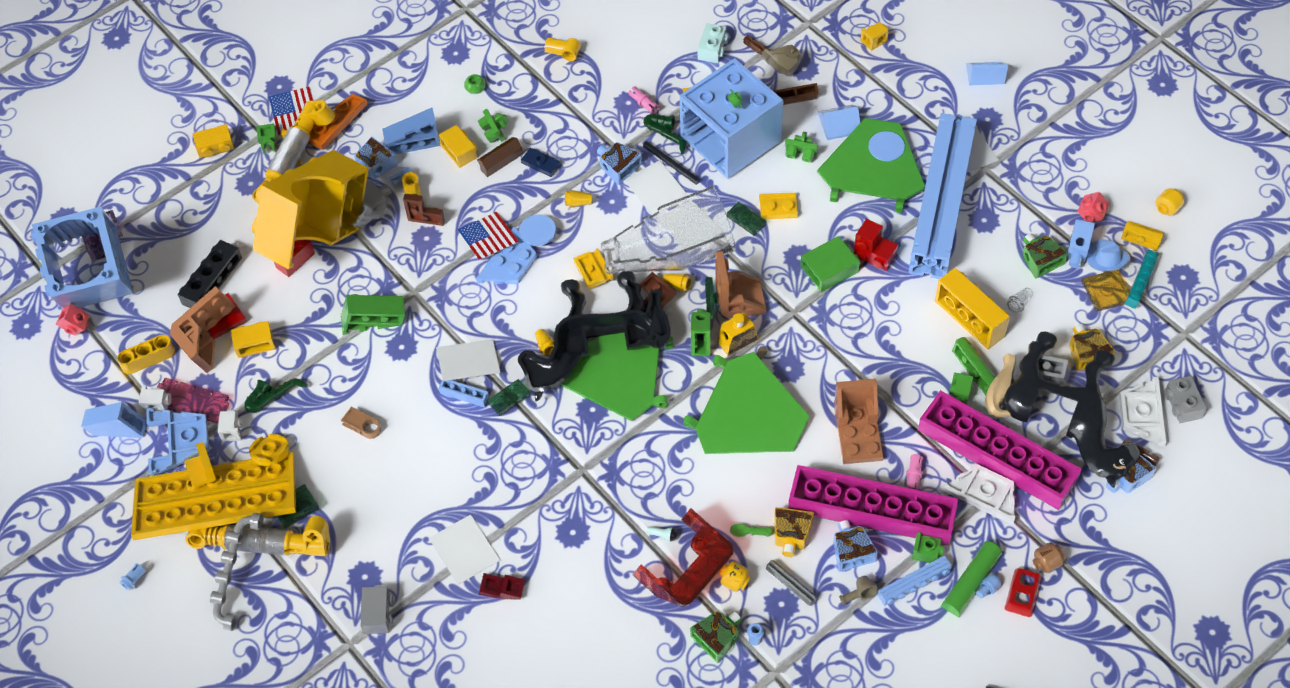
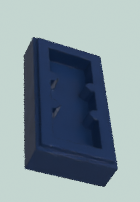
[521,147,561,177]

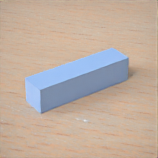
[439,380,489,408]

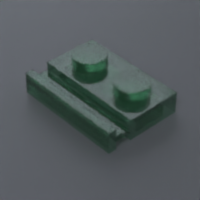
[276,484,320,529]

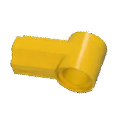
[544,38,581,61]
[402,172,421,196]

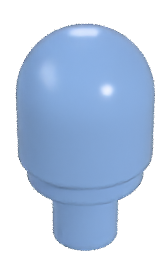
[976,574,1001,598]

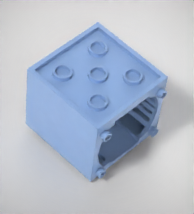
[680,58,784,179]
[31,207,133,308]

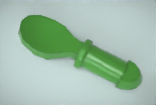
[730,524,773,537]

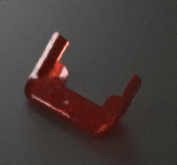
[632,508,734,607]

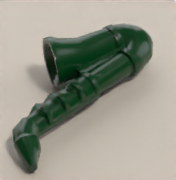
[643,114,686,155]
[244,378,308,413]

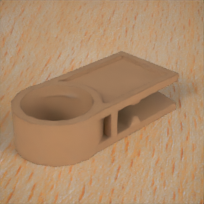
[341,406,381,439]

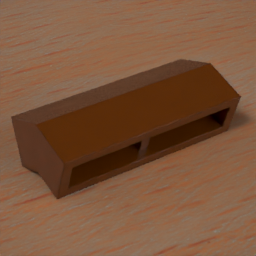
[773,83,819,105]
[477,137,523,177]

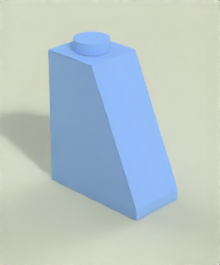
[81,402,147,438]

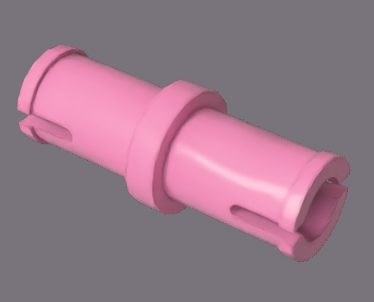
[628,86,660,114]
[906,454,923,490]

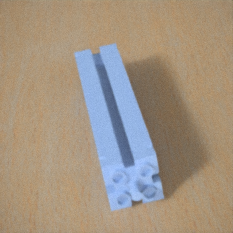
[909,113,977,279]

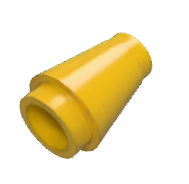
[565,190,592,208]
[662,273,691,292]
[535,329,554,356]

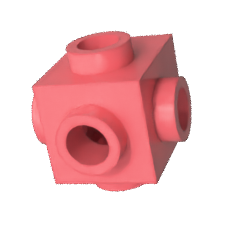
[1077,192,1109,223]
[55,304,90,335]

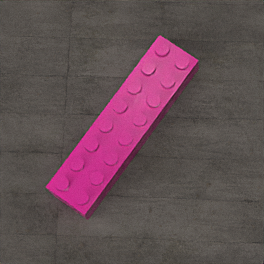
[918,390,1082,510]
[788,465,958,546]

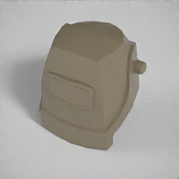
[762,45,802,76]

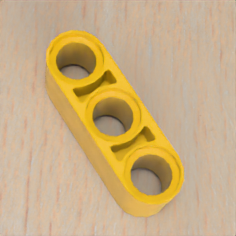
[117,335,175,374]

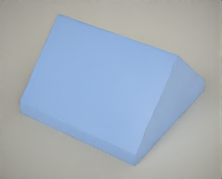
[966,62,1008,86]
[818,105,860,140]

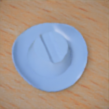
[1086,240,1131,271]

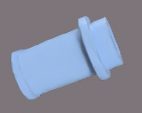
[389,167,411,187]
[120,563,146,590]
[747,623,764,646]

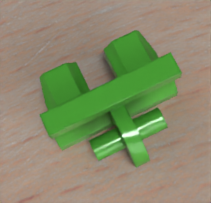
[478,109,509,143]
[785,131,818,163]

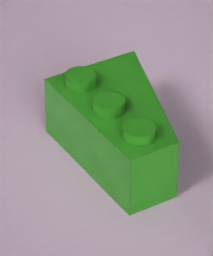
[341,294,405,335]

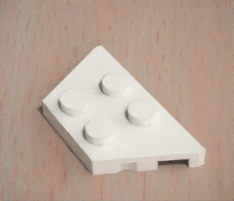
[1119,377,1166,447]
[941,464,1015,525]

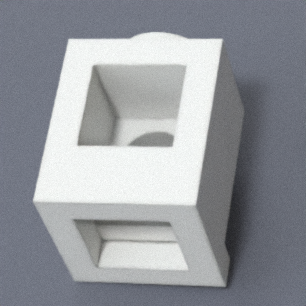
[138,385,172,411]
[218,410,242,442]

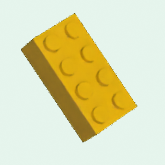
[935,268,1010,350]

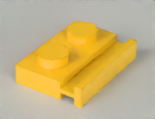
[759,193,798,220]
[573,248,613,289]

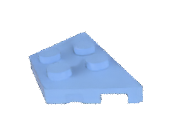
[476,227,537,284]

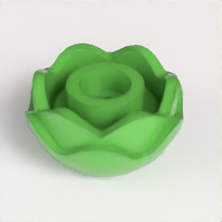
[464,74,486,94]

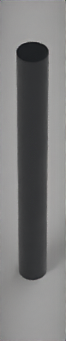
[643,141,700,185]

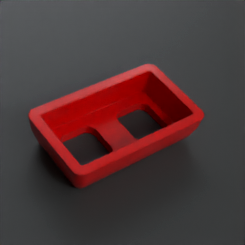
[1004,568,1042,617]

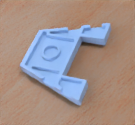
[146,408,209,476]

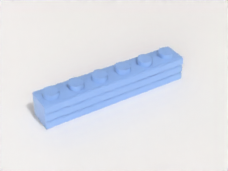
[878,556,951,606]

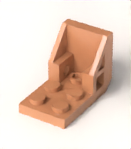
[715,251,766,319]
[170,286,236,373]
[834,379,883,464]

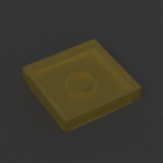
[1082,270,1129,312]

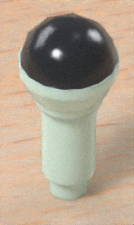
[647,527,678,542]

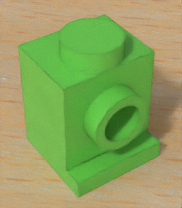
[949,372,973,405]
[912,532,944,563]

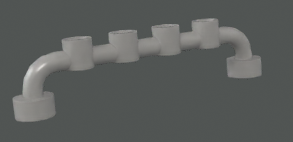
[210,512,264,631]

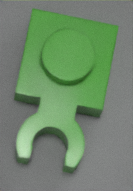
[256,123,277,153]

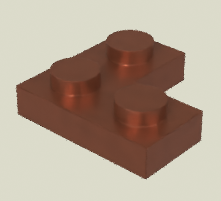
[403,194,445,226]
[640,272,677,312]

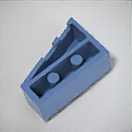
[382,108,440,155]

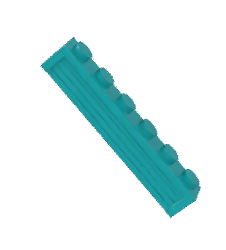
[1124,249,1159,309]

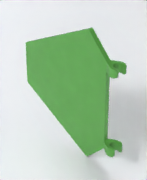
[817,118,925,213]
[559,333,674,421]
[683,352,810,454]

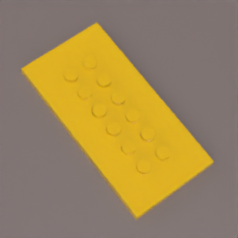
[131,452,296,541]

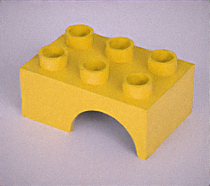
[252,150,369,269]

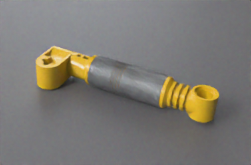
[252,100,336,204]
[186,516,330,557]

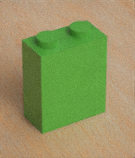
[800,236,860,292]

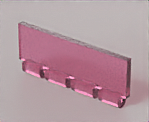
[157,378,229,424]

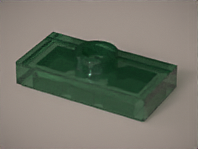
[727,202,766,236]
[705,277,718,319]
[487,379,531,416]

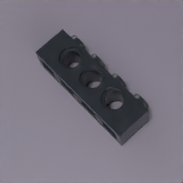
[177,240,242,308]

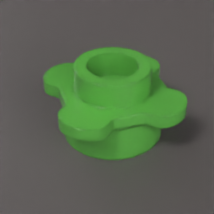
[727,89,743,108]

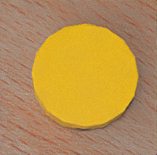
[249,434,289,466]

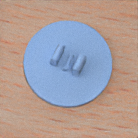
[868,131,905,161]
[519,214,556,246]

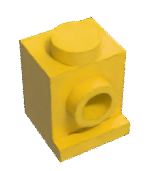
[860,22,889,51]

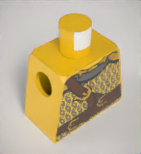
[717,313,758,356]
[1069,324,1115,372]
[774,507,814,557]

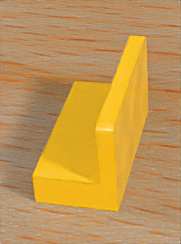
[1121,221,1164,251]
[184,442,216,488]

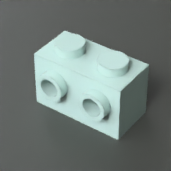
[698,23,729,63]

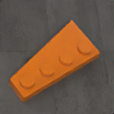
[307,94,367,150]

